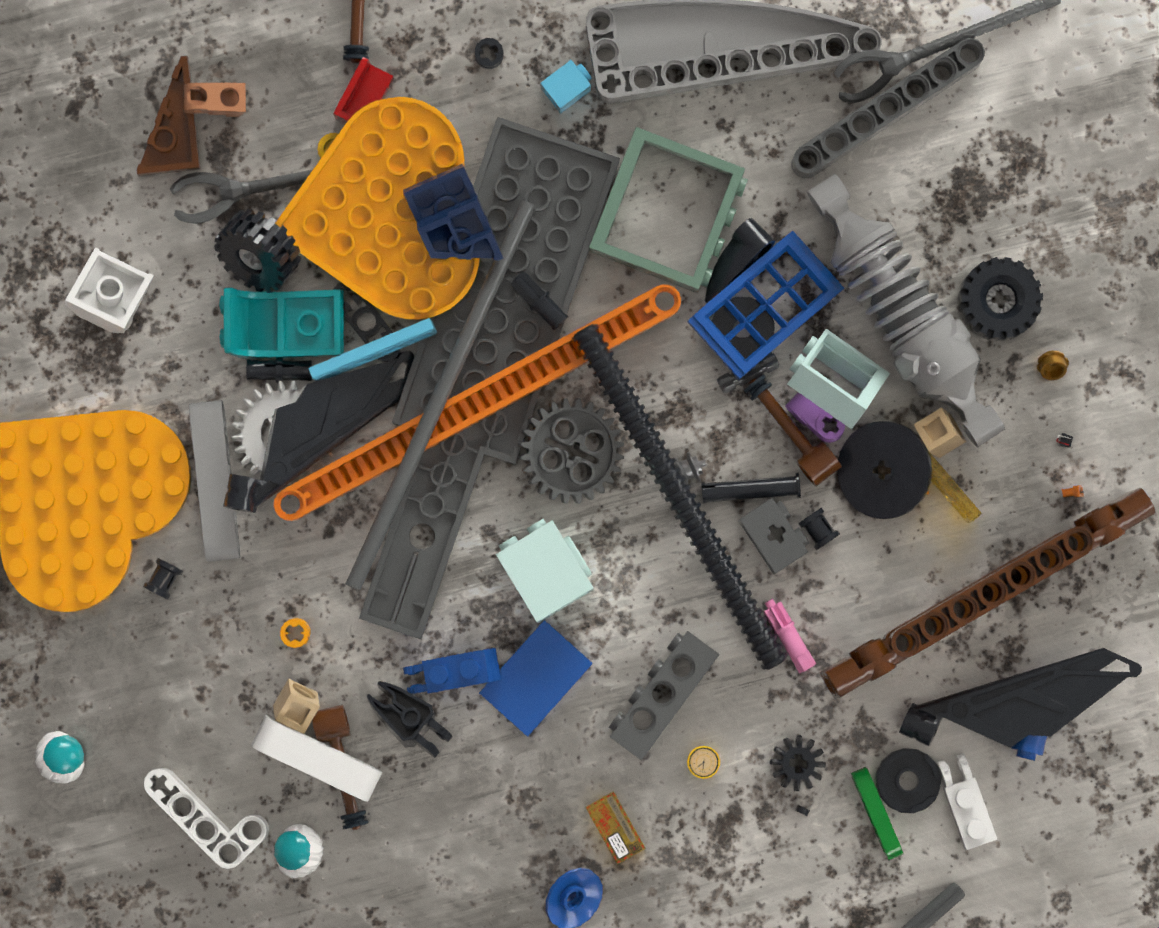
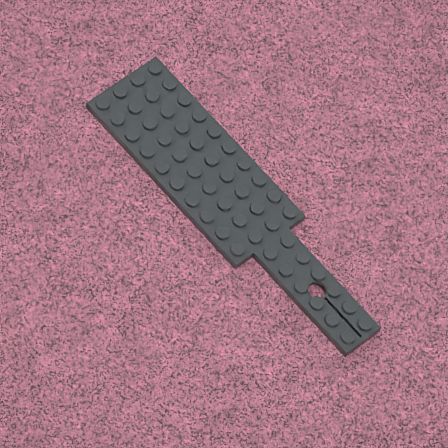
[359,117,620,640]

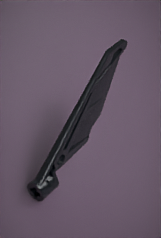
[223,351,414,513]
[899,648,1142,748]

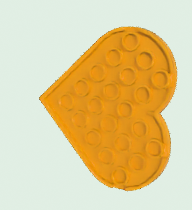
[275,97,480,320]
[0,410,191,612]

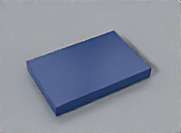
[479,620,593,737]

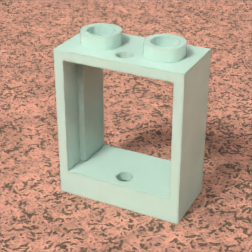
[787,329,890,429]

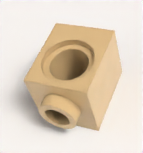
[914,407,967,458]
[273,678,320,734]

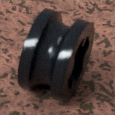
[475,38,504,69]

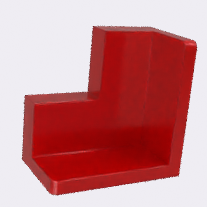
[333,57,394,125]

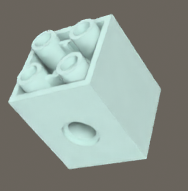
[496,519,594,623]

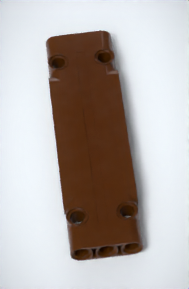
[820,488,1156,698]

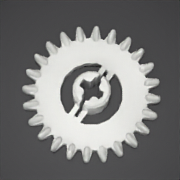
[231,381,334,486]

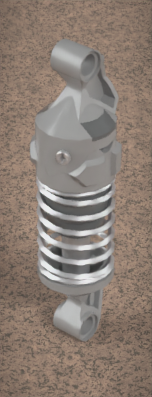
[806,174,1005,447]

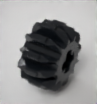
[770,735,826,791]

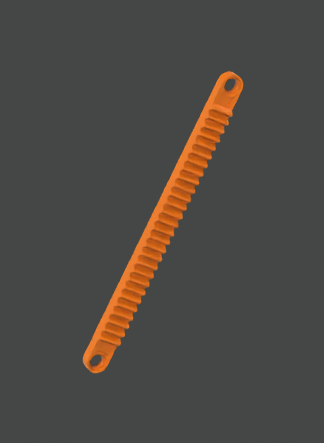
[274,284,681,521]

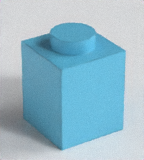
[540,60,592,114]

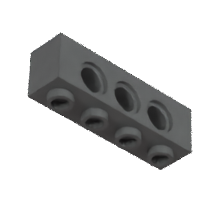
[608,631,720,760]

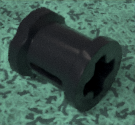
[798,507,840,551]
[143,558,184,600]

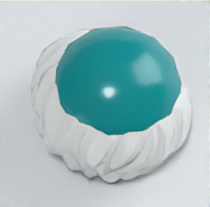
[35,731,84,784]
[274,824,324,878]

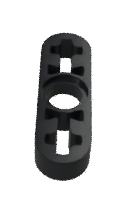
[333,282,401,362]

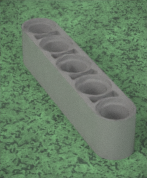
[189,400,240,562]

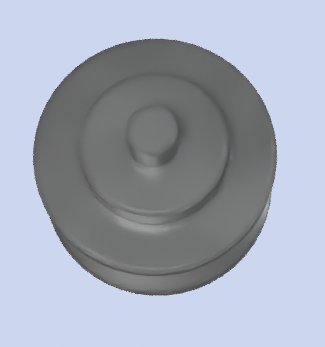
[674,452,707,484]

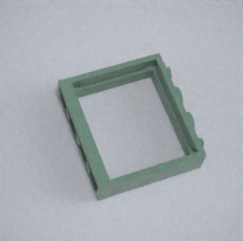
[589,127,748,293]

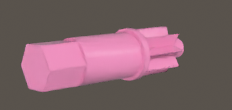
[763,599,816,674]

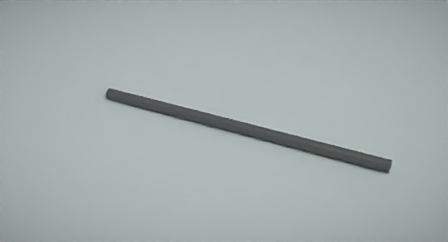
[345,200,536,591]

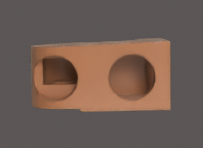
[184,83,246,117]

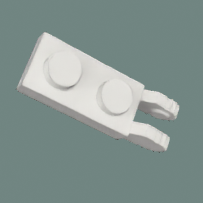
[937,753,997,850]

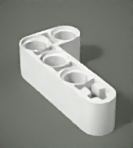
[251,715,382,802]
[144,768,269,869]

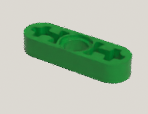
[851,767,904,861]

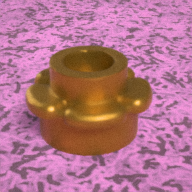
[1037,350,1069,380]

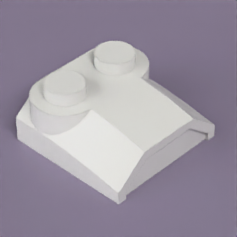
[65,247,154,333]

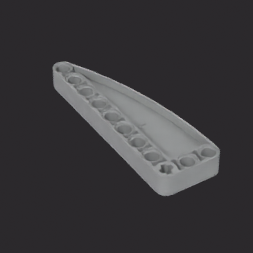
[586,0,882,104]

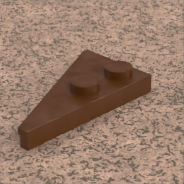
[137,56,201,176]

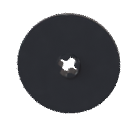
[837,421,932,519]

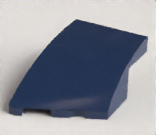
[403,164,504,261]

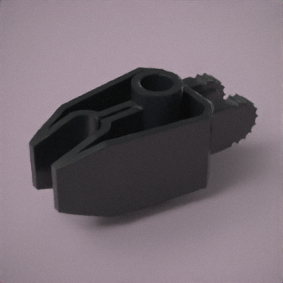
[367,681,453,758]

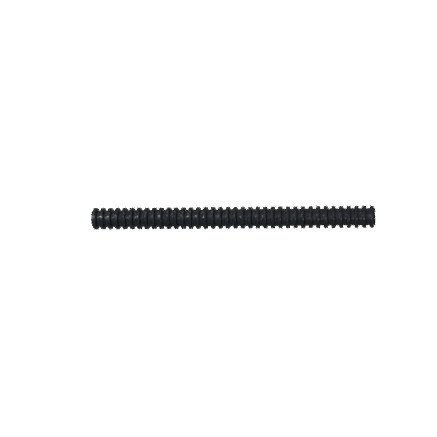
[572,324,788,670]

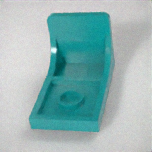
[219,288,344,359]

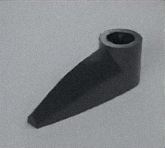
[704,218,775,303]

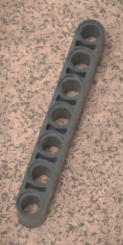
[792,38,985,178]

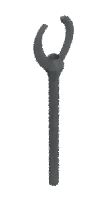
[834,0,1061,103]
[170,170,312,224]

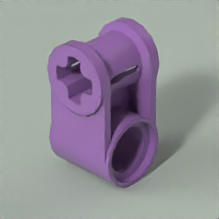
[785,392,845,443]

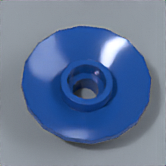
[546,868,603,928]

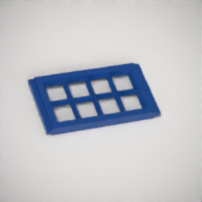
[687,231,844,380]

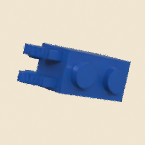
[403,648,501,694]

